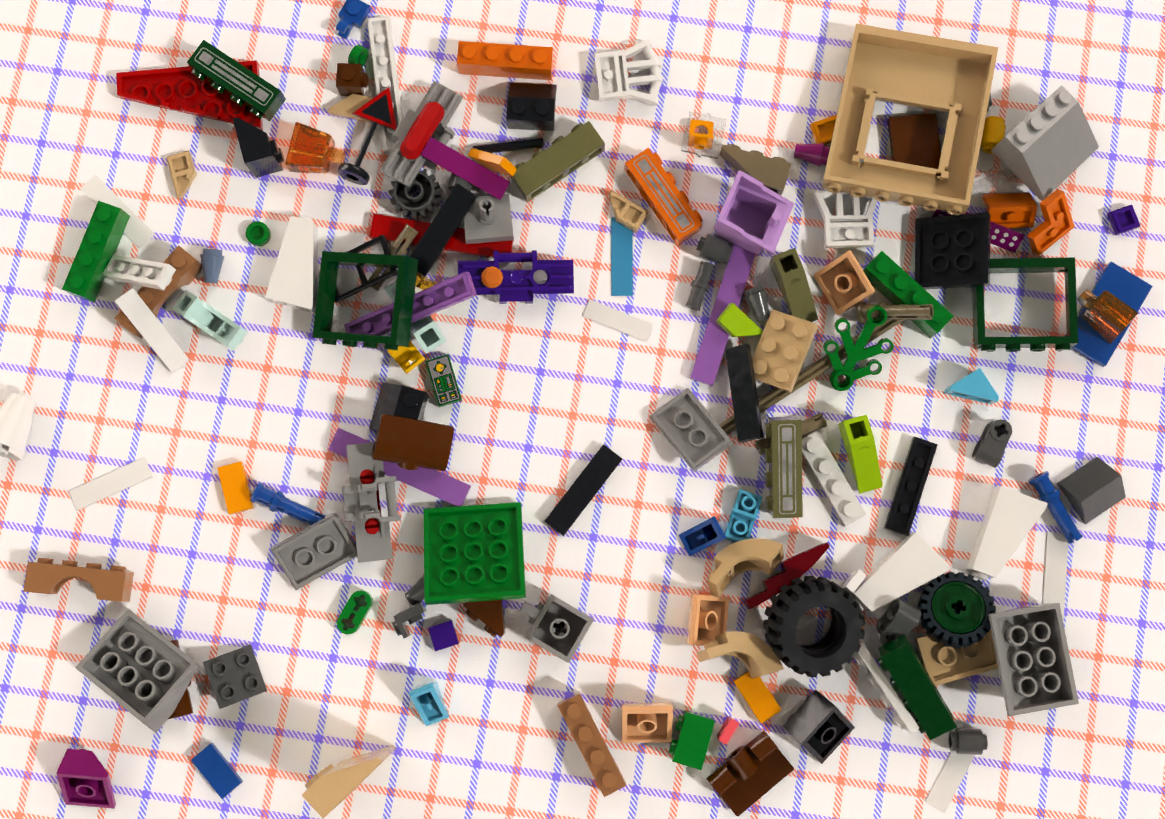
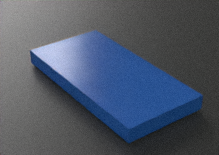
[1065,261,1153,367]

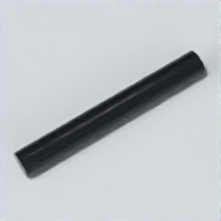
[473,138,544,153]

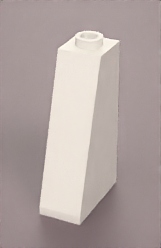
[265,215,318,314]
[966,486,1048,581]
[851,532,952,612]

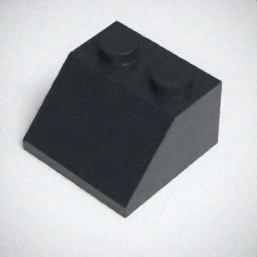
[506,82,557,131]
[232,117,285,178]
[369,383,429,431]
[783,690,855,764]

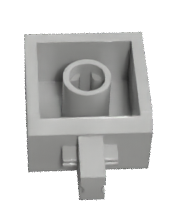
[520,594,594,663]

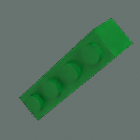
[62,201,130,303]
[863,251,954,338]

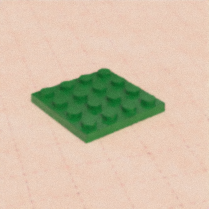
[423,502,526,605]

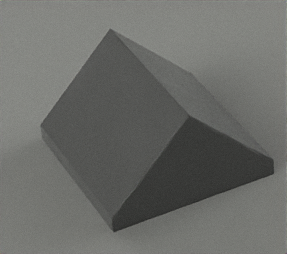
[1056,457,1126,524]

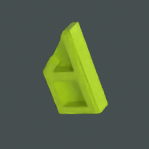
[716,303,763,337]

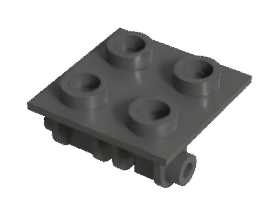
[203,644,267,709]

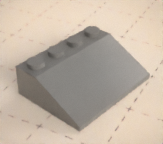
[991,85,1099,201]
[988,603,1079,716]
[75,609,200,733]

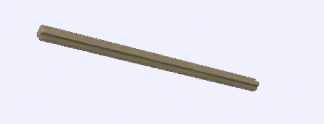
[719,320,903,435]

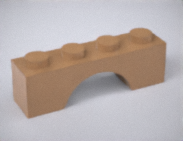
[114,245,202,339]
[23,558,134,602]
[557,691,627,797]

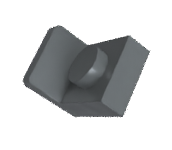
[392,602,427,639]

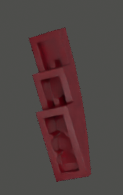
[743,542,830,609]

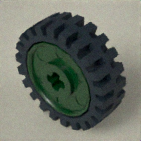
[917,572,996,648]

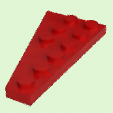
[116,60,263,131]

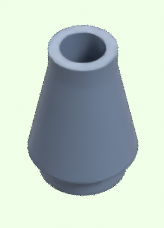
[200,248,225,283]

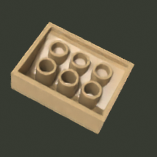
[302,745,397,819]

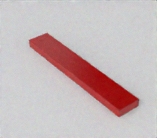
[369,214,514,259]

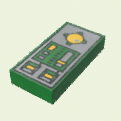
[425,354,462,408]

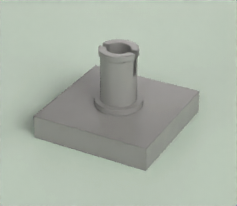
[464,194,514,244]

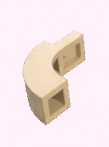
[708,538,784,598]
[697,631,784,679]

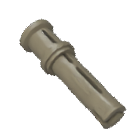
[857,302,934,324]

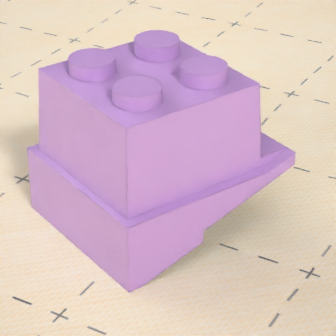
[714,171,794,255]

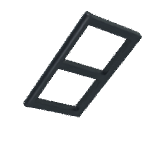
[335,234,398,303]

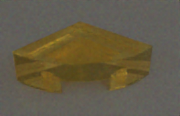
[415,272,436,290]

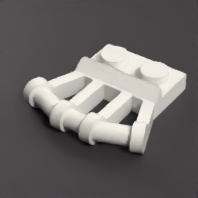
[594,39,663,106]
[812,189,877,248]

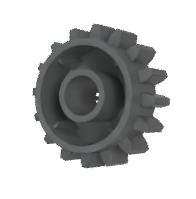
[388,169,442,220]

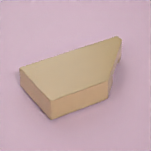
[328,94,373,123]
[166,150,197,200]
[609,190,649,233]

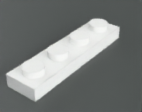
[102,255,176,290]
[802,430,867,527]
[852,641,919,733]

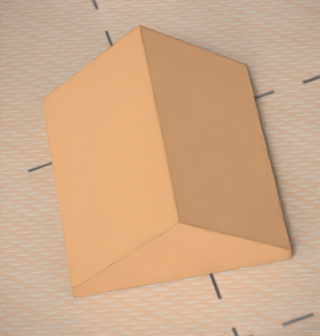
[813,250,875,315]
[687,594,729,646]
[621,703,673,743]

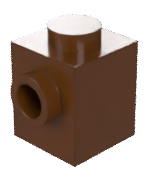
[336,63,368,96]

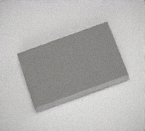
[650,388,733,472]
[271,512,357,590]

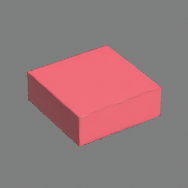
[716,716,740,745]

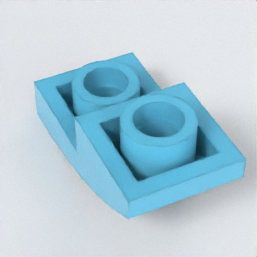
[724,489,763,542]

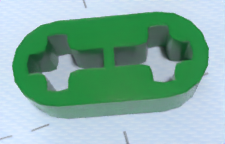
[337,590,373,635]

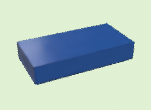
[191,743,243,799]

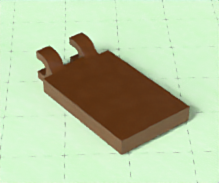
[887,113,941,176]

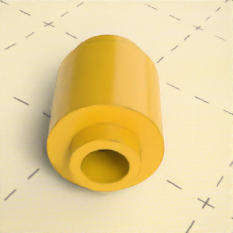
[980,116,1006,154]

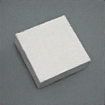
[841,569,866,594]

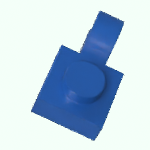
[336,0,371,39]

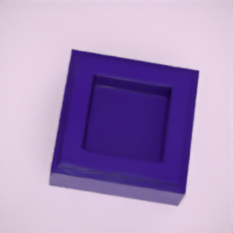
[1107,205,1140,236]
[428,620,460,651]

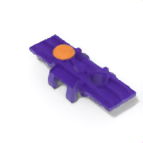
[458,250,574,304]

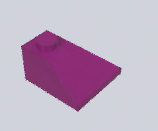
[56,749,116,809]

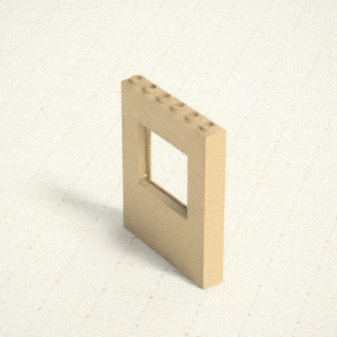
[822,23,999,215]

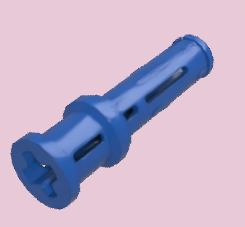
[1028,471,1083,544]
[250,482,326,525]

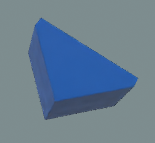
[679,516,726,556]

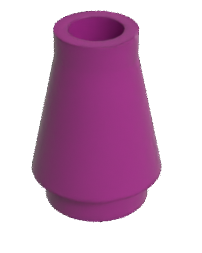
[794,143,830,167]

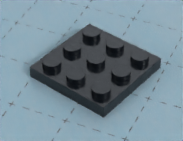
[915,212,991,290]

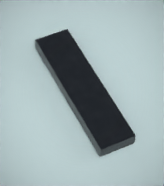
[409,183,478,277]
[725,343,764,443]
[884,436,938,536]
[544,444,623,536]

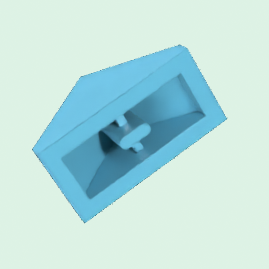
[944,368,999,405]
[409,681,449,726]

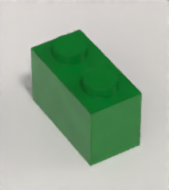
[668,710,715,770]

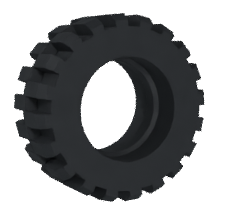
[763,576,865,677]

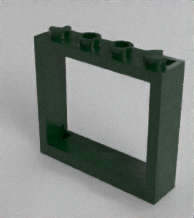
[313,251,418,351]
[972,257,1078,352]

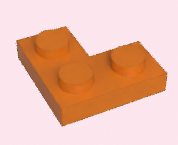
[1027,189,1075,256]

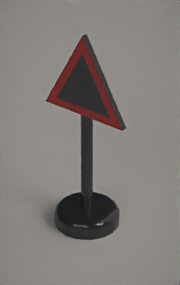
[337,87,397,185]

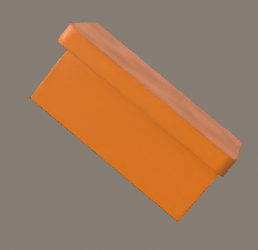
[982,192,1038,228]

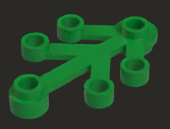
[823,305,894,391]

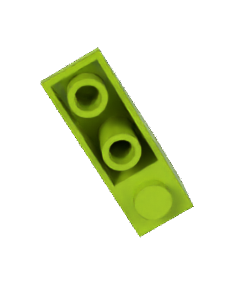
[838,414,883,494]

